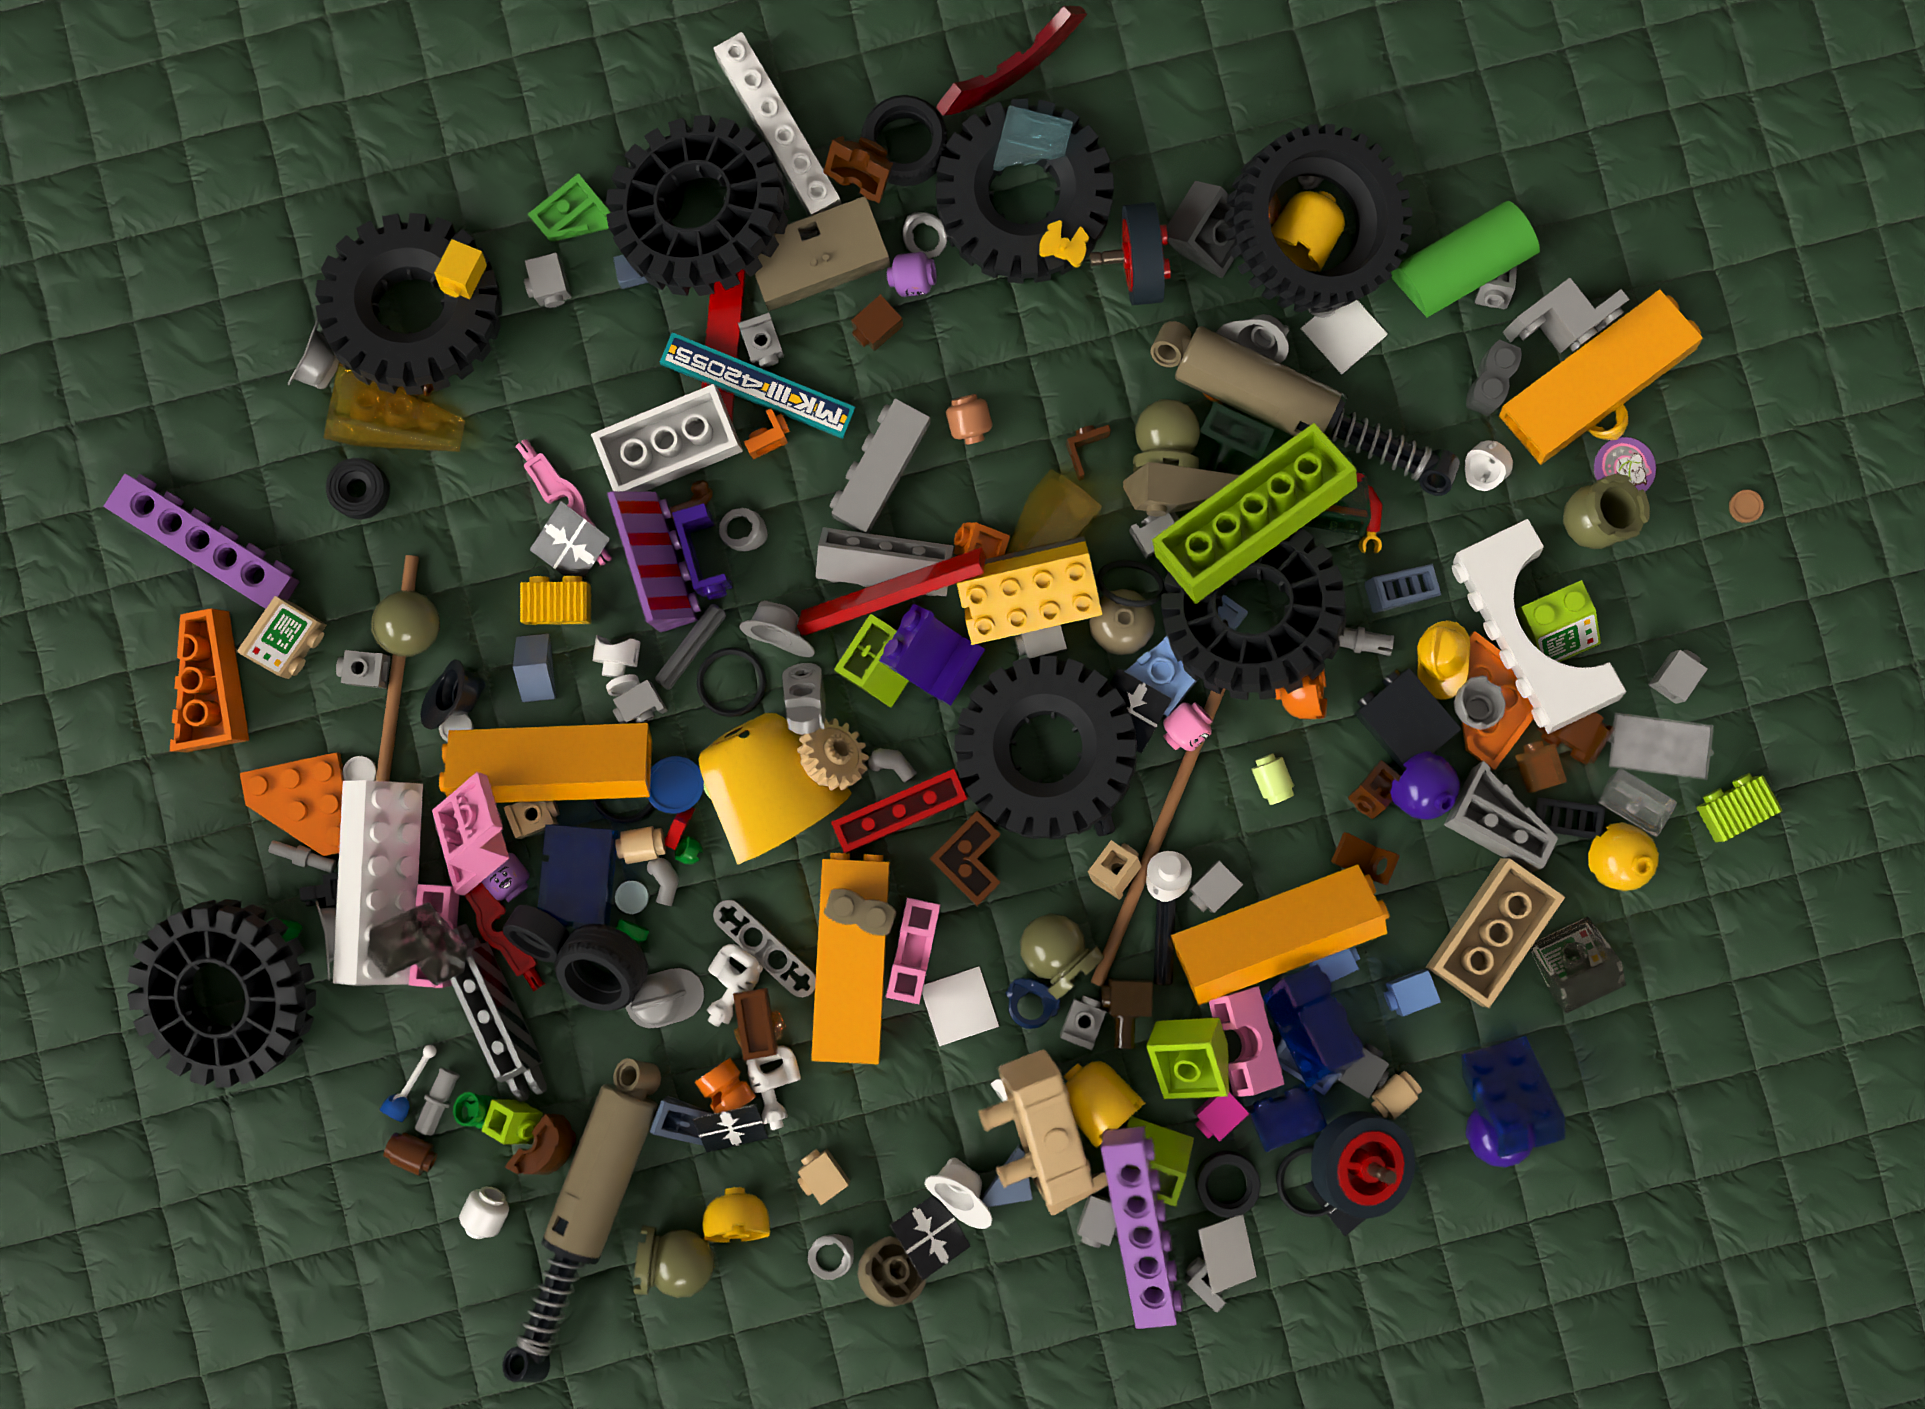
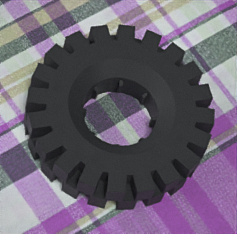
[936,98,1114,284]
[606,115,790,296]
[315,213,502,395]
[1161,528,1346,700]
[954,656,1137,840]
[127,899,316,1087]

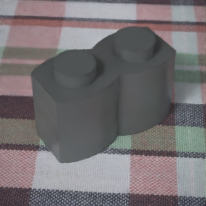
[1466,340,1522,416]

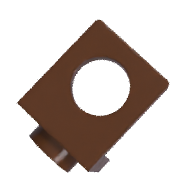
[1066,425,1111,481]
[1331,832,1400,886]

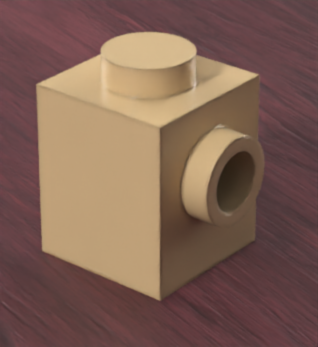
[797,1149,850,1205]

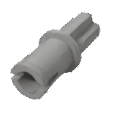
[415,1067,460,1136]

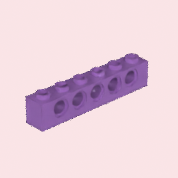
[103,473,300,609]
[1101,1126,1183,1329]

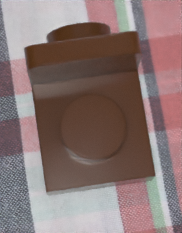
[1348,760,1401,819]

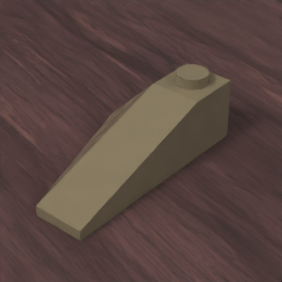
[1123,462,1241,517]

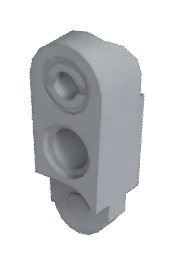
[782,663,826,734]

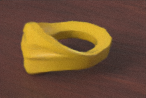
[1588,405,1628,440]

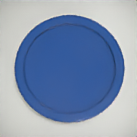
[647,756,704,813]

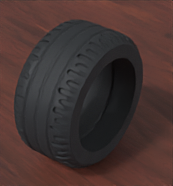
[861,95,947,186]
[554,924,648,1011]

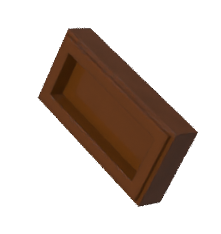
[733,987,779,1061]

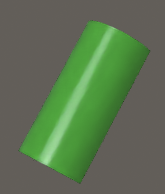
[1391,201,1540,318]

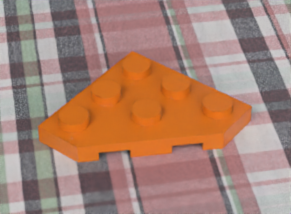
[1461,631,1534,770]
[240,752,344,856]

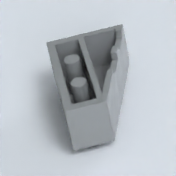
[1444,761,1558,873]

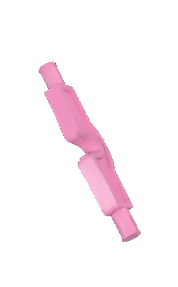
[516,439,612,566]

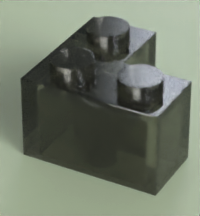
[367,902,467,986]

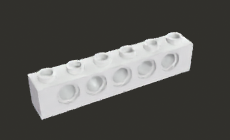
[714,32,841,217]

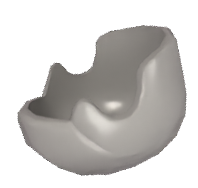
[1454,676,1506,730]

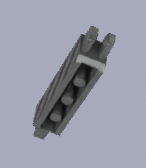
[445,924,547,1102]

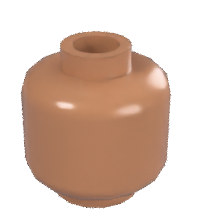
[946,394,993,445]

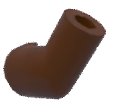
[670,480,712,520]

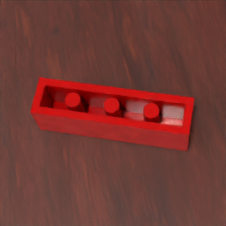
[831,769,967,853]

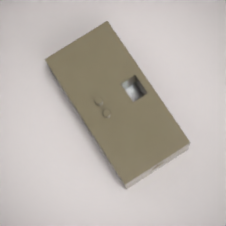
[755,196,890,311]

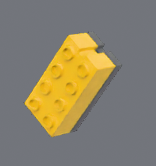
[957,536,1102,645]

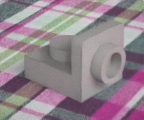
[1475,266,1517,309]
[1184,1257,1226,1313]

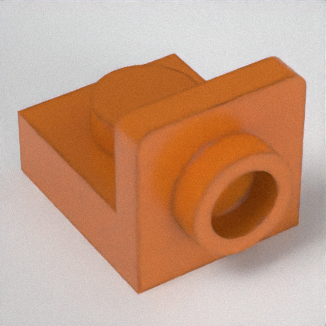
[744,408,790,460]
[954,522,1010,559]

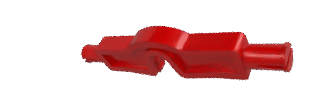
[464,882,545,992]

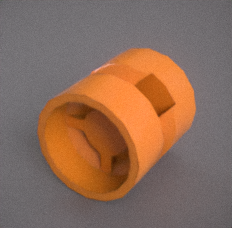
[695,1057,757,1114]

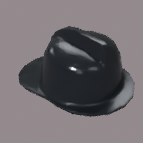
[420,659,485,730]

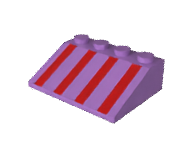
[607,491,701,632]

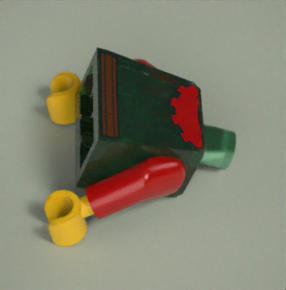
[1296,456,1383,553]

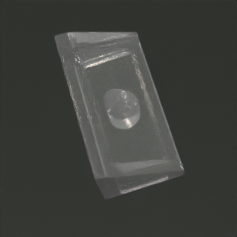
[1599,769,1677,837]

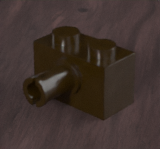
[1101,978,1153,1049]

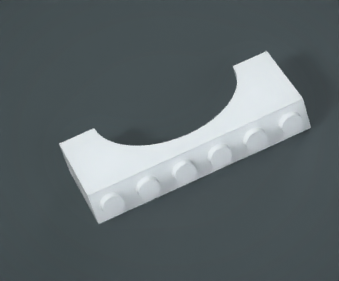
[1452,519,1626,734]

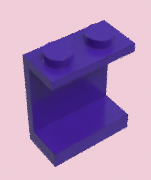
[672,503,733,600]
[879,604,985,706]

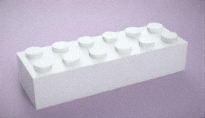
[333,780,423,985]

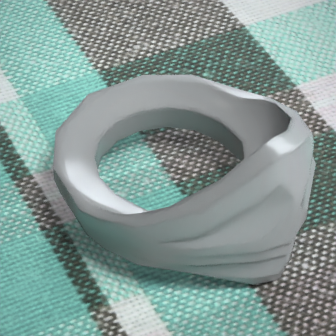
[903,212,947,259]
[719,508,768,551]
[808,1234,854,1280]

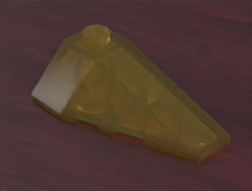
[323,363,465,452]
[1005,469,1102,555]

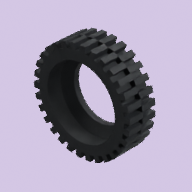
[1225,124,1412,313]

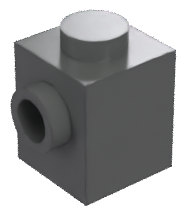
[1337,1043,1389,1098]

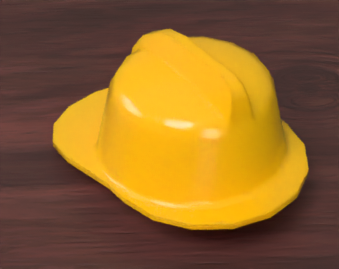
[1417,620,1470,700]

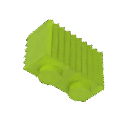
[1696,773,1782,842]

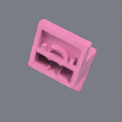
[432,772,509,896]

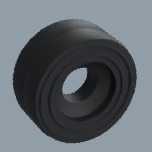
[326,458,390,519]

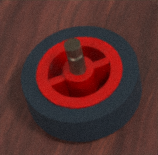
[1090,202,1171,305]
[1311,1111,1415,1219]

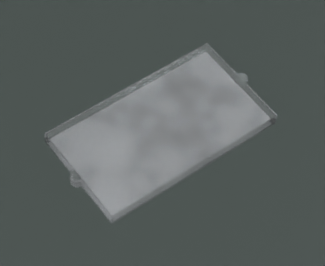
[1609,713,1714,780]

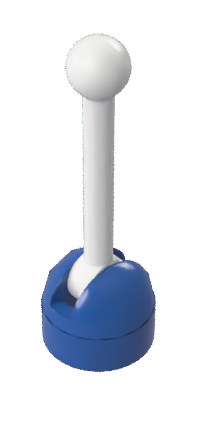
[379,1045,437,1122]

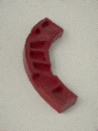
[936,6,1087,116]

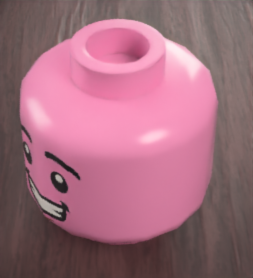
[1163,702,1213,751]

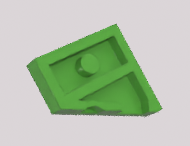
[528,174,611,242]

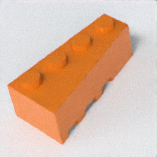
[169,608,249,752]

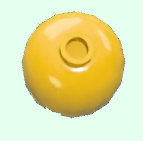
[1588,822,1659,891]
[703,1187,770,1243]

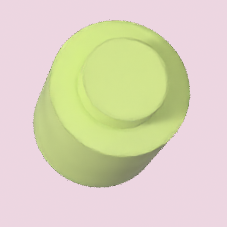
[1251,753,1294,805]

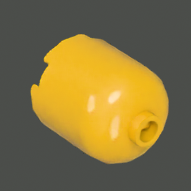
[1271,191,1345,272]
[1063,1061,1145,1148]

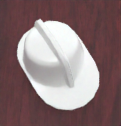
[925,1158,992,1229]

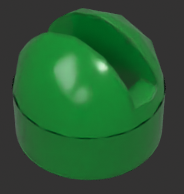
[675,836,703,865]

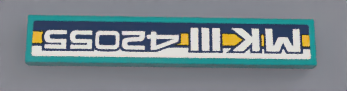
[660,332,855,439]

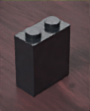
[1354,668,1461,772]

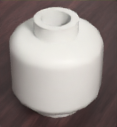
[459,1186,509,1239]

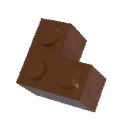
[930,811,1001,906]

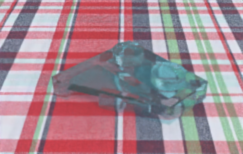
[993,106,1073,171]

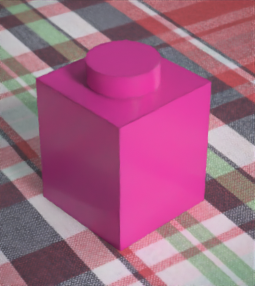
[1194,1092,1249,1141]

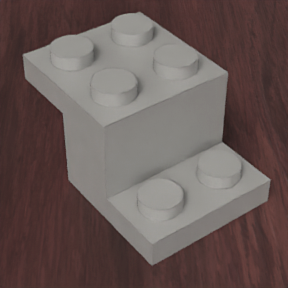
[1503,278,1629,354]

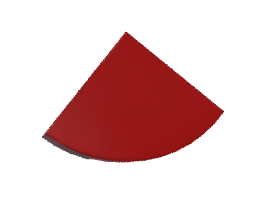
[664,807,695,850]

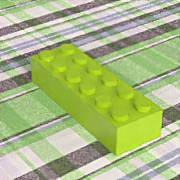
[1152,423,1357,604]

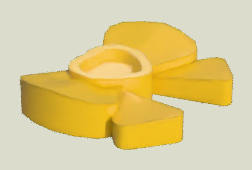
[1039,220,1089,268]

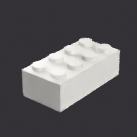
[591,384,743,492]

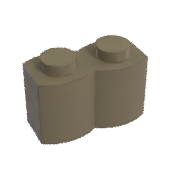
[824,889,897,936]

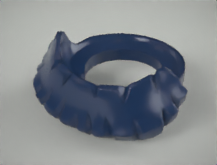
[1005,978,1060,1029]

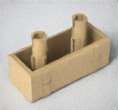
[978,1050,1094,1206]

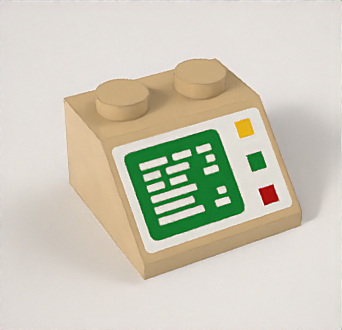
[237,596,326,679]

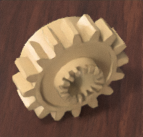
[797,718,869,790]

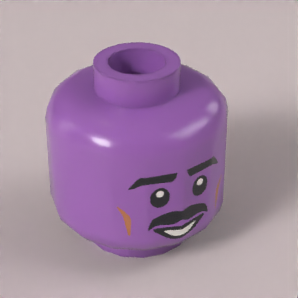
[887,252,937,297]
[481,853,530,902]

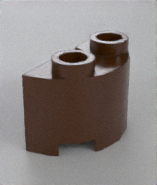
[823,136,893,203]
[1536,712,1614,765]
[505,1114,576,1175]

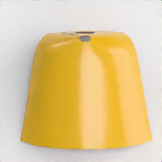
[699,713,852,864]

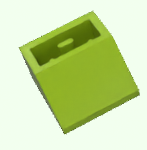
[834,614,909,708]
[1125,1116,1194,1207]

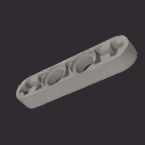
[713,900,816,997]

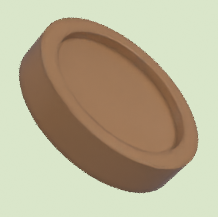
[1729,490,1764,523]

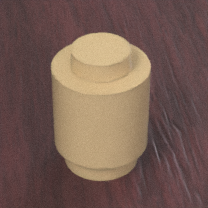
[615,826,666,864]
[1371,1071,1422,1120]

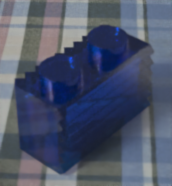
[1248,1084,1327,1152]

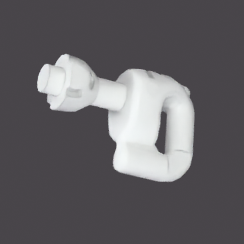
[707,944,763,1027]
[746,1046,801,1130]

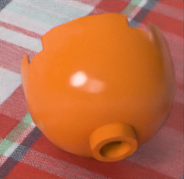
[1275,670,1327,719]

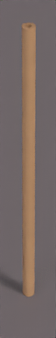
[376,555,419,782]
[1091,688,1226,987]

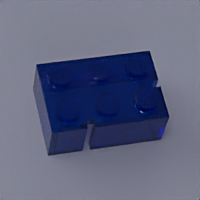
[538,825,618,928]
[1263,964,1365,1088]
[1461,1036,1565,1158]

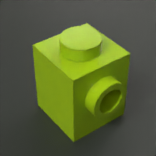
[482,1099,543,1144]

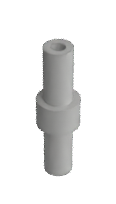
[269,840,337,873]

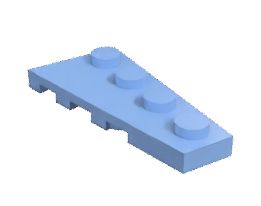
[1124,595,1248,717]

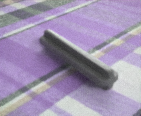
[655,604,727,690]

